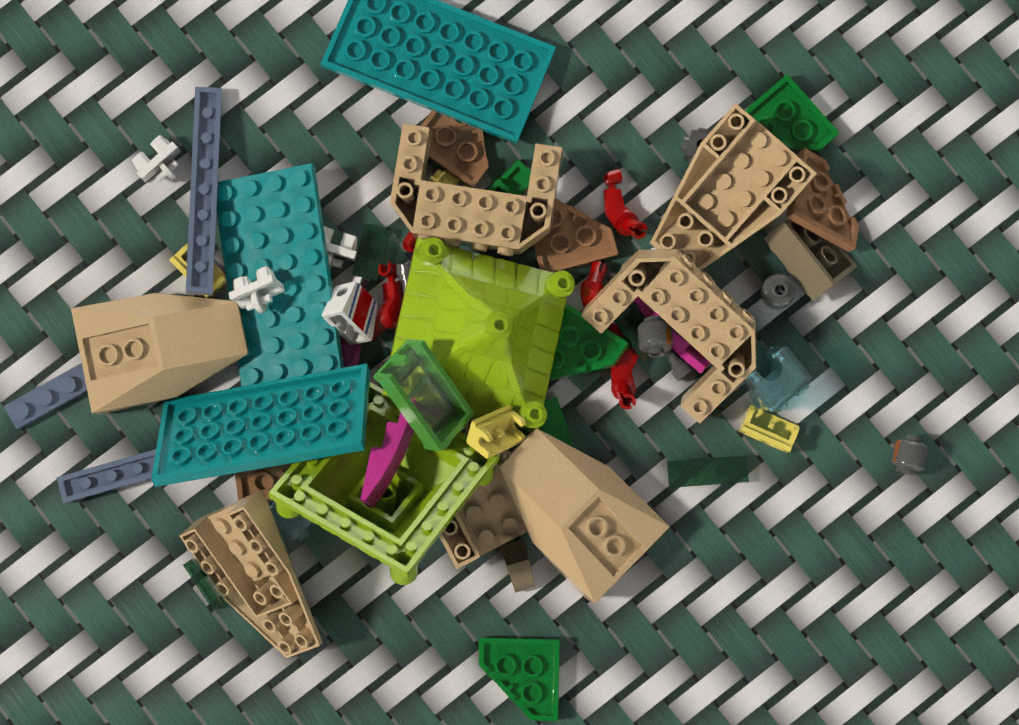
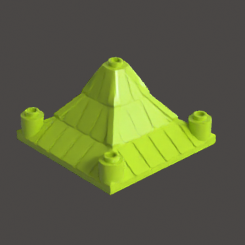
[381,237,575,432]
[269,381,500,585]

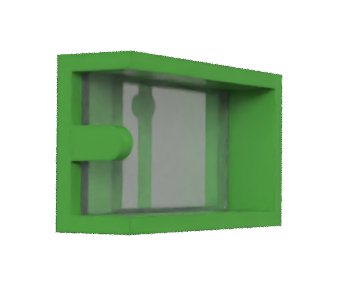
[373,339,475,451]

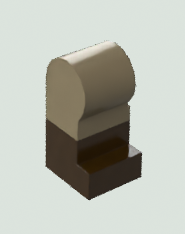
[501,539,536,593]

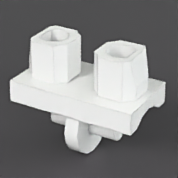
[132,135,181,183]
[324,226,358,270]
[229,266,285,314]

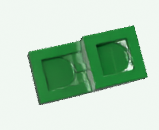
[488,159,531,195]

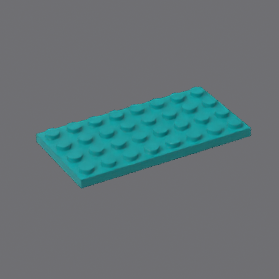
[321,0,556,144]
[216,163,344,386]
[151,364,370,487]

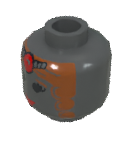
[638,316,673,358]
[891,435,929,476]

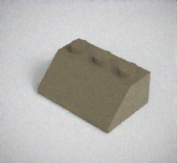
[764,219,858,301]

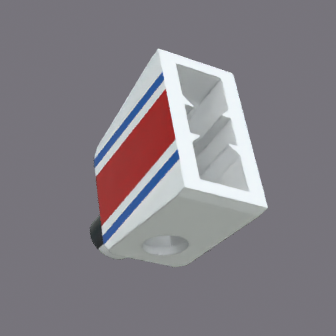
[322,277,377,345]

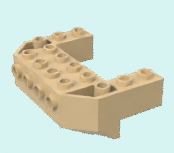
[390,124,563,256]
[581,249,757,424]

